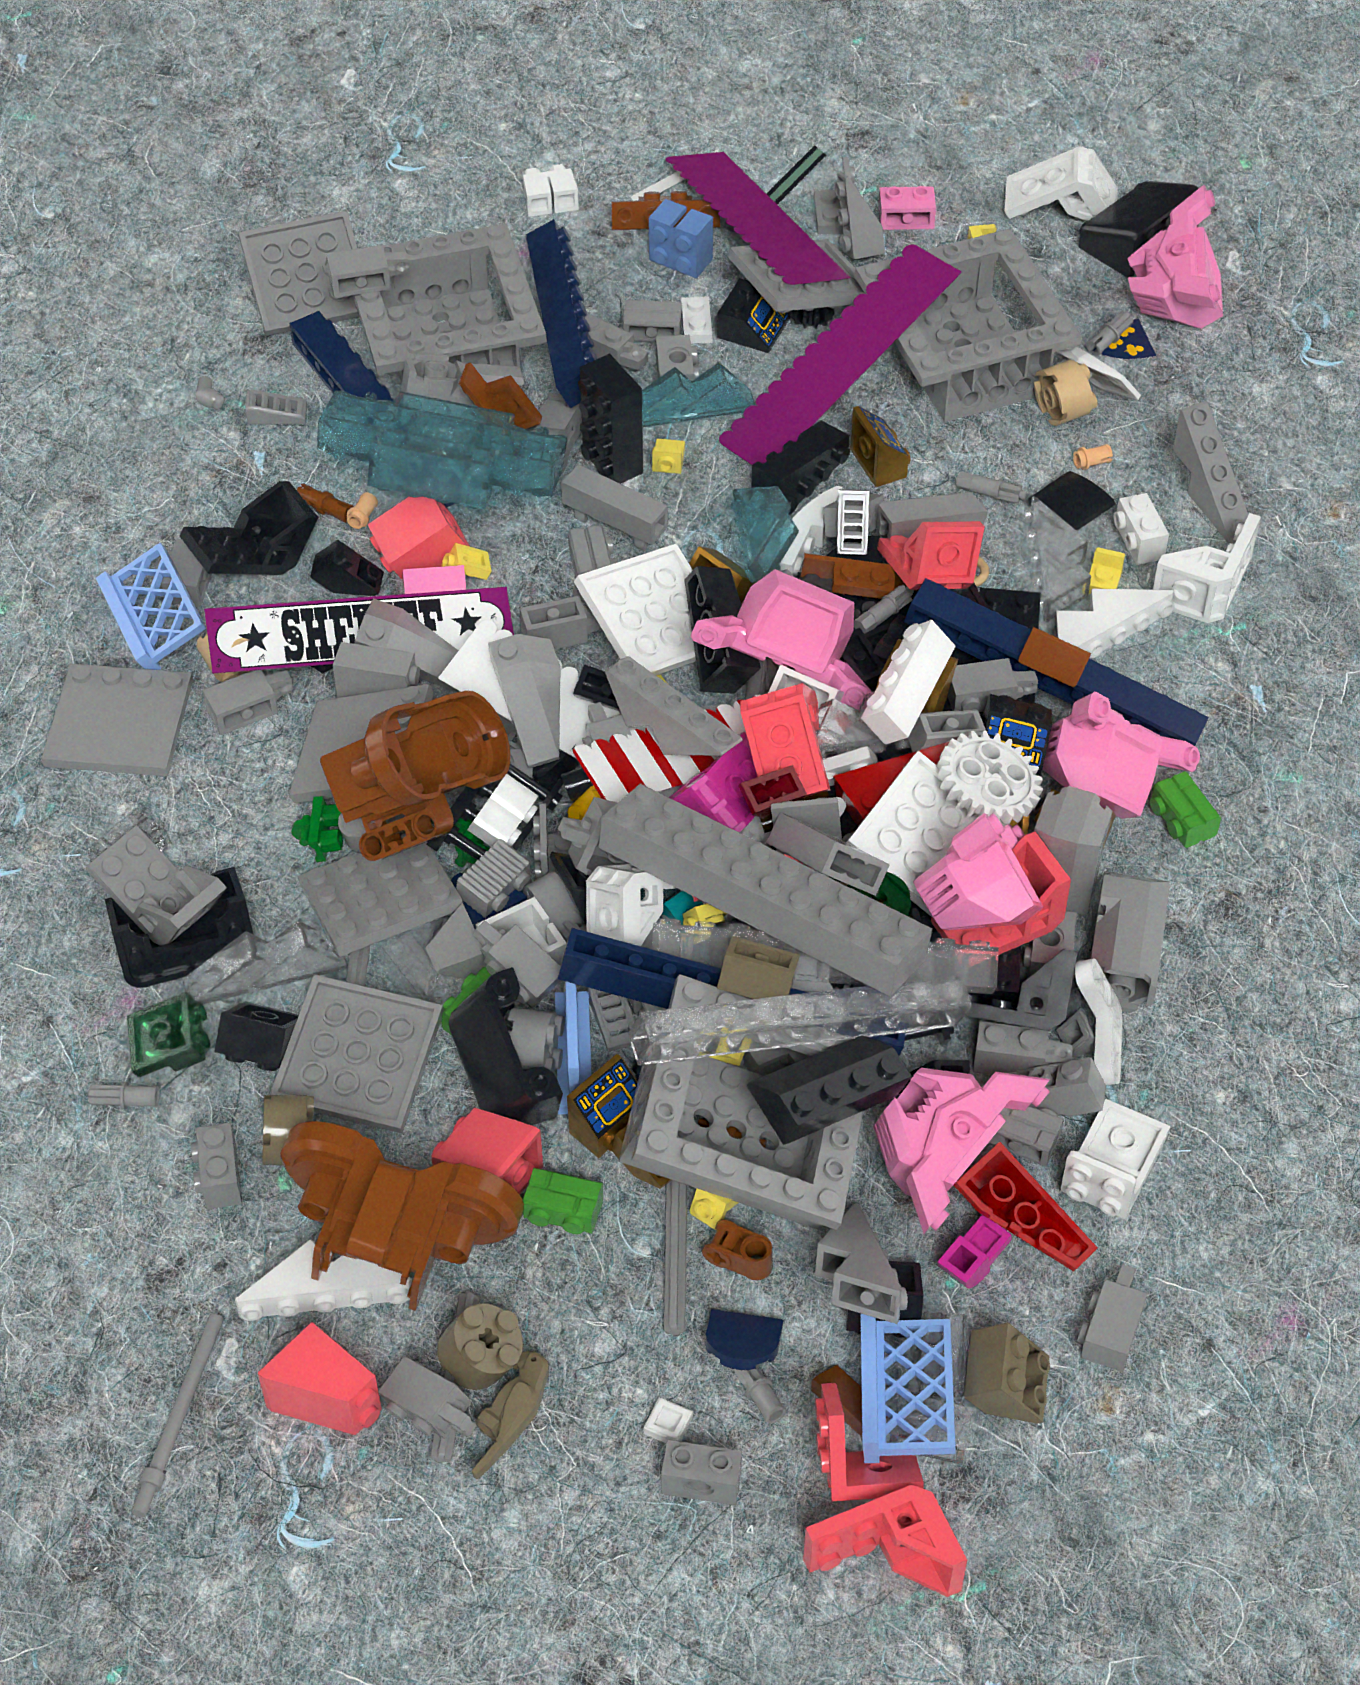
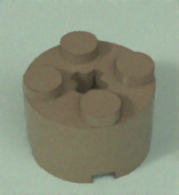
[262,1095,314,1166]
[437,1303,523,1390]

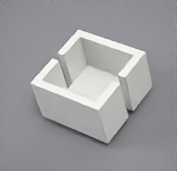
[476,897,567,966]

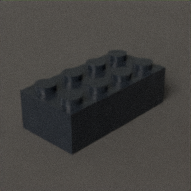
[578,353,643,484]

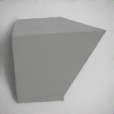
[425,902,487,979]

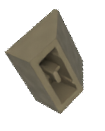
[717,936,800,1008]
[964,1322,1050,1424]

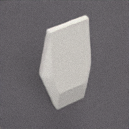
[1054,347,1141,400]

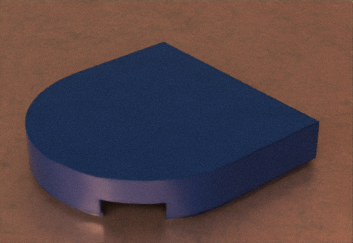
[705,1309,784,1370]

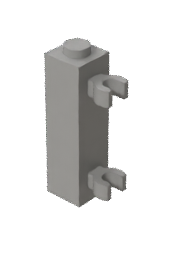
[560,464,668,551]

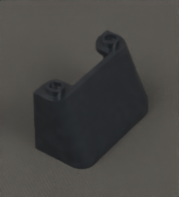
[1078,181,1199,278]
[104,867,256,988]
[449,967,563,1126]

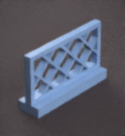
[96,542,206,670]
[555,981,591,1114]
[861,1314,956,1463]

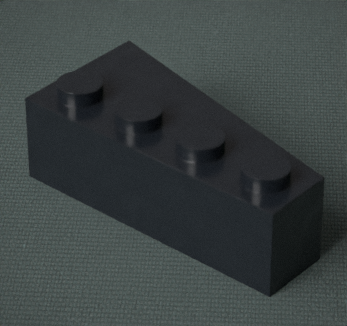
[751,420,850,522]
[684,566,761,694]

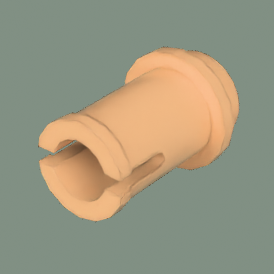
[1073,444,1113,470]
[347,492,378,529]

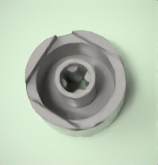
[508,1007,565,1073]

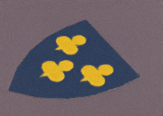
[1086,319,1157,360]

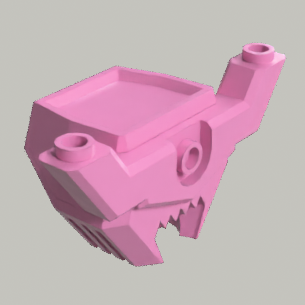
[1127,185,1223,329]
[690,569,873,710]
[1042,691,1200,819]
[913,813,1044,930]
[873,1068,1050,1234]

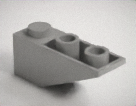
[835,172,885,260]
[1004,1057,1106,1116]

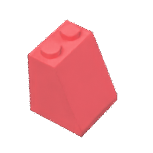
[367,484,470,580]
[431,1107,543,1194]
[258,1322,382,1435]

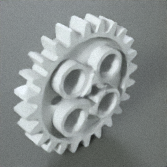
[936,731,1043,825]

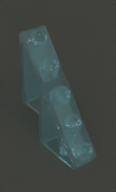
[642,362,755,428]
[731,486,799,583]

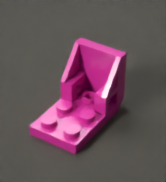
[669,731,757,832]

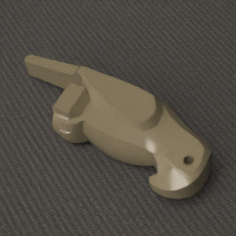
[472,1351,549,1479]

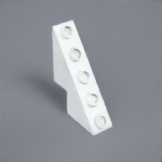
[1053,589,1175,658]
[235,1240,412,1321]

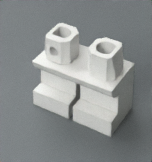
[523,164,579,217]

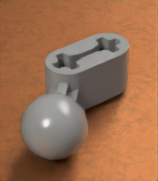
[523,871,587,943]

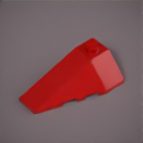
[954,1142,1098,1272]

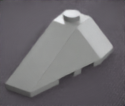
[354,598,460,692]
[488,634,561,768]

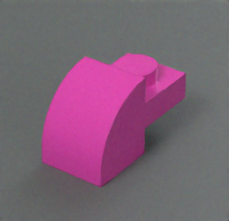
[937,1215,1012,1289]

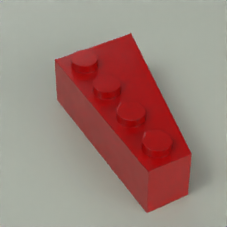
[833,739,957,826]

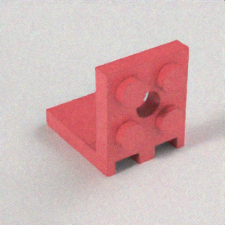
[815,1383,924,1502]

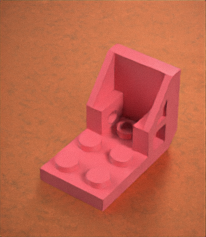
[877,521,985,590]
[740,683,830,798]
[931,831,1071,969]
[803,1484,967,1597]

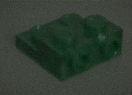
[127,992,210,1078]

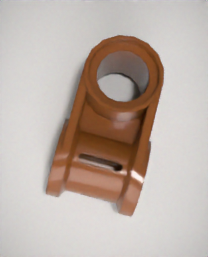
[702,1220,773,1280]

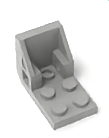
[85,825,227,946]

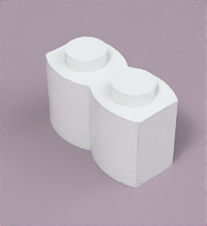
[467,774,538,847]

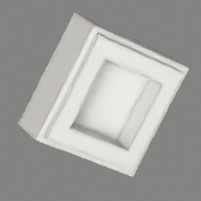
[643,1397,693,1443]

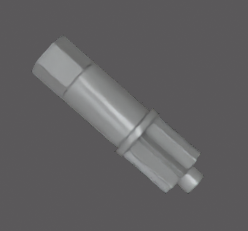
[956,471,1027,503]
[854,584,914,633]

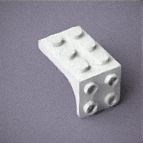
[1060,1099,1170,1220]

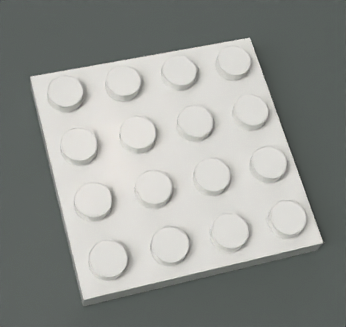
[574,544,696,675]
[846,751,1010,918]

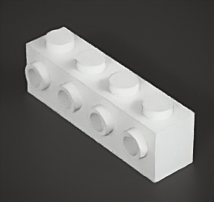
[861,620,955,745]

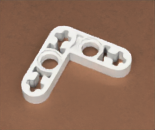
[1075,958,1123,1085]

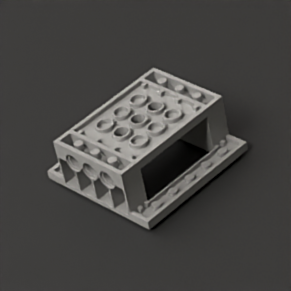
[353,223,547,388]
[855,228,1082,422]
[618,974,863,1230]

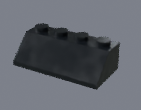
[747,1035,912,1146]

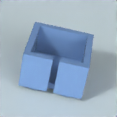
[649,199,713,278]

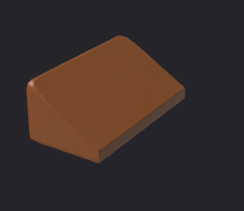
[1018,627,1091,687]
[811,1365,888,1437]

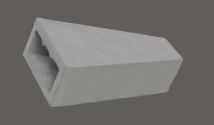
[876,492,987,564]
[766,812,890,896]

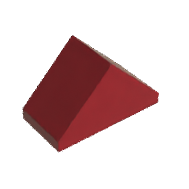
[738,765,807,818]

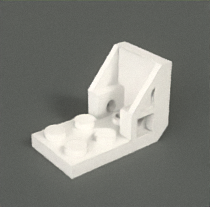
[1005,146,1118,221]
[1153,513,1261,623]
[586,863,676,946]

